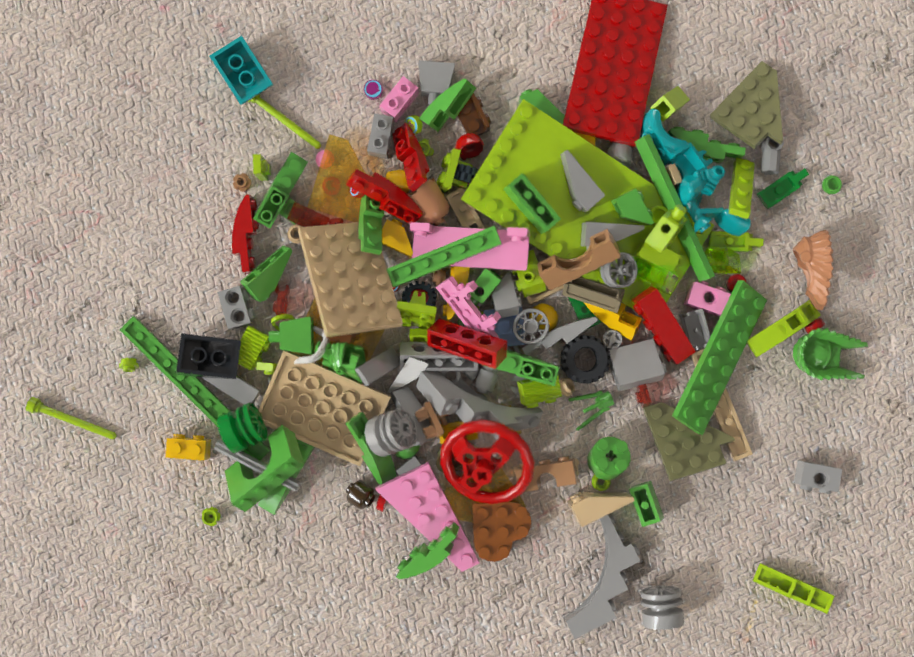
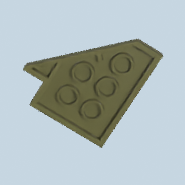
[710,61,783,149]
[643,402,735,482]

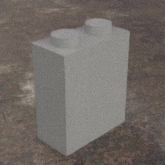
[608,339,667,392]

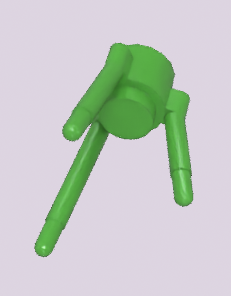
[568,390,614,431]

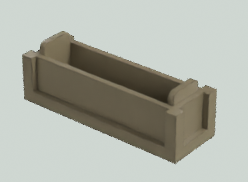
[562,277,625,313]

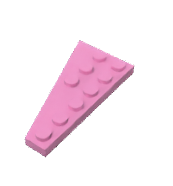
[375,462,479,572]

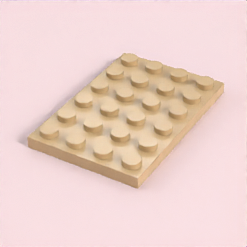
[298,222,403,337]
[259,350,391,466]

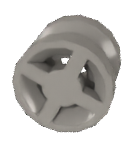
[602,330,622,350]

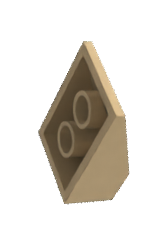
[567,491,635,527]

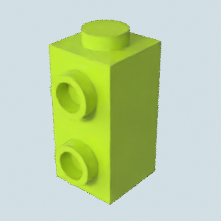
[650,86,690,122]
[633,238,681,273]

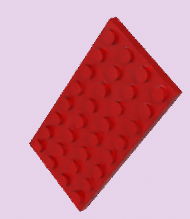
[562,0,668,147]

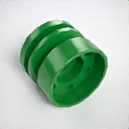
[217,402,268,454]

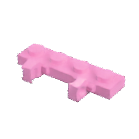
[436,276,501,338]

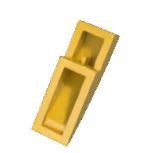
[584,302,642,340]

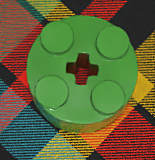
[587,437,631,480]

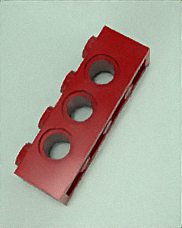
[427,318,508,369]

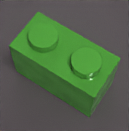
[629,481,664,527]

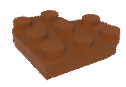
[472,501,531,562]

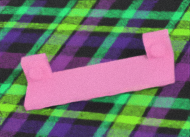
[410,222,530,271]

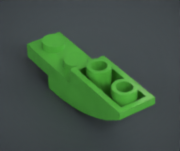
[667,127,746,164]
[253,152,308,228]
[358,195,384,255]
[483,350,560,386]
[345,412,397,485]
[258,439,315,515]
[396,522,460,579]

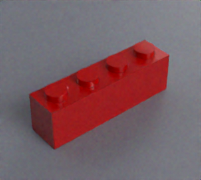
[632,286,696,365]

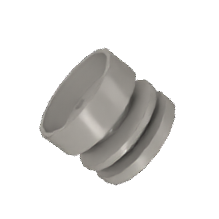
[365,408,418,457]
[640,585,685,630]

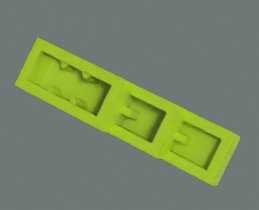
[752,563,835,614]

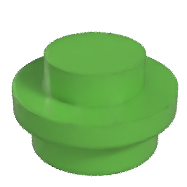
[822,175,842,195]

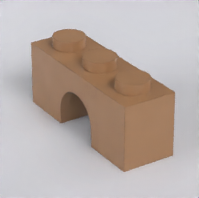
[515,456,579,492]

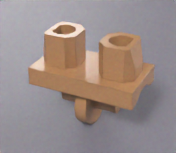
[415,401,450,439]

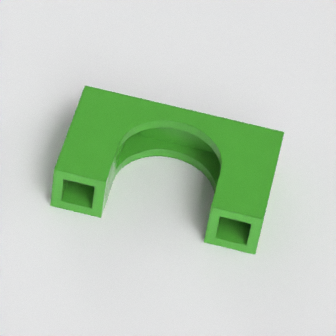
[225,425,305,512]

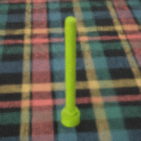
[248,94,321,149]
[25,397,117,440]

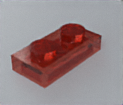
[287,202,330,227]

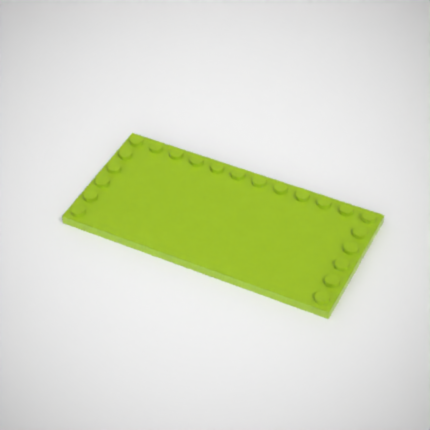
[461,99,715,311]

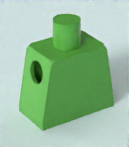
[469,268,503,306]
[269,317,314,354]

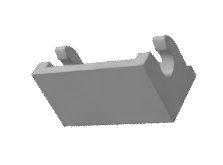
[679,309,710,350]

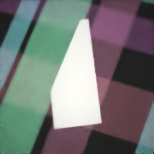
[388,357,429,393]

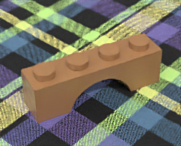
[537,229,621,291]

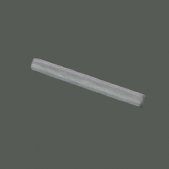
[214,440,301,491]

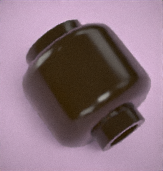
[346,480,376,509]

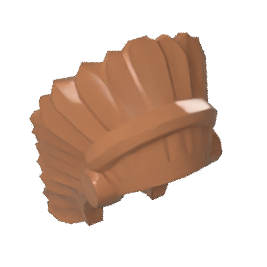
[792,230,834,310]

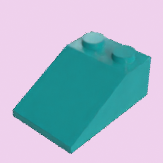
[209,35,273,105]

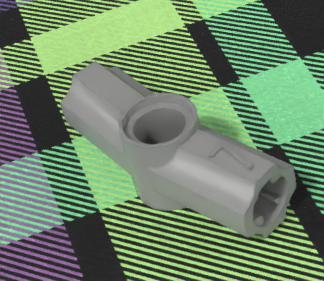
[761,136,784,175]

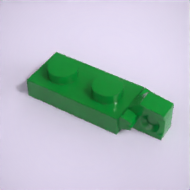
[756,168,809,209]

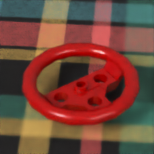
[440,419,535,504]

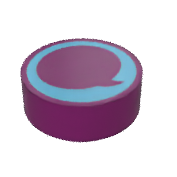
[364,80,383,100]

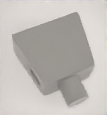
[418,60,455,106]

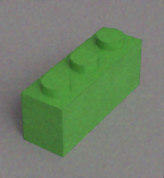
[503,173,561,234]

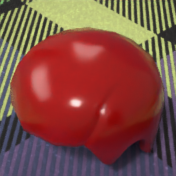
[455,133,484,160]

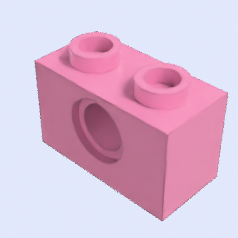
[379,76,419,123]
[683,280,731,317]

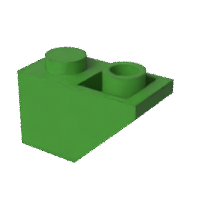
[611,188,654,226]

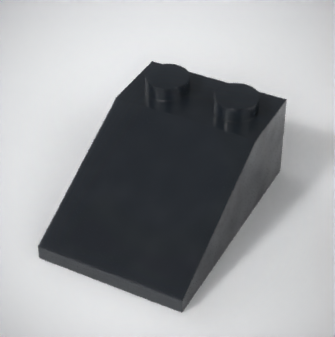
[176,333,241,379]

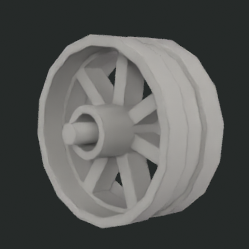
[600,252,638,288]

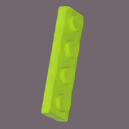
[728,157,755,219]

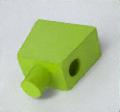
[645,204,687,253]

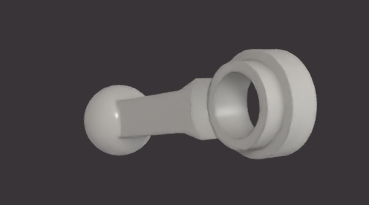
[441,371,488,401]

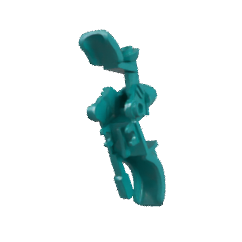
[640,109,751,236]

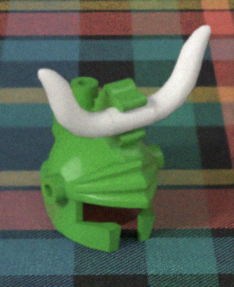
[294,326,366,383]

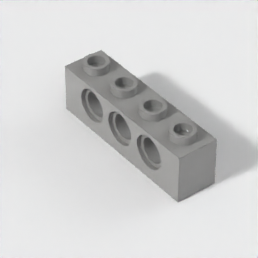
[400,342,478,371]

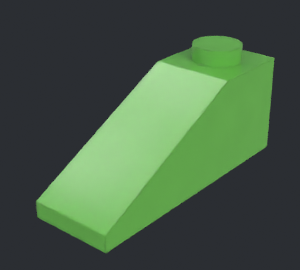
[240,245,293,302]

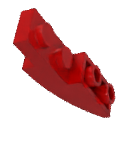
[392,122,430,192]
[346,169,423,223]
[232,194,259,274]

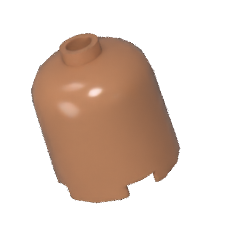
[407,178,449,226]

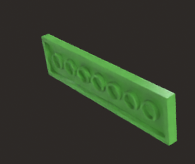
[672,280,767,435]

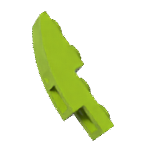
[747,300,821,357]

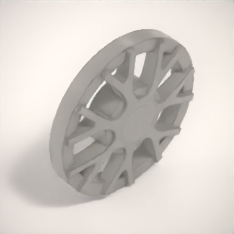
[513,309,549,345]

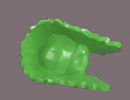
[793,328,868,381]

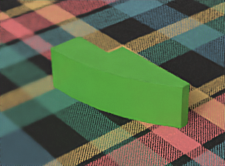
[419,78,476,132]

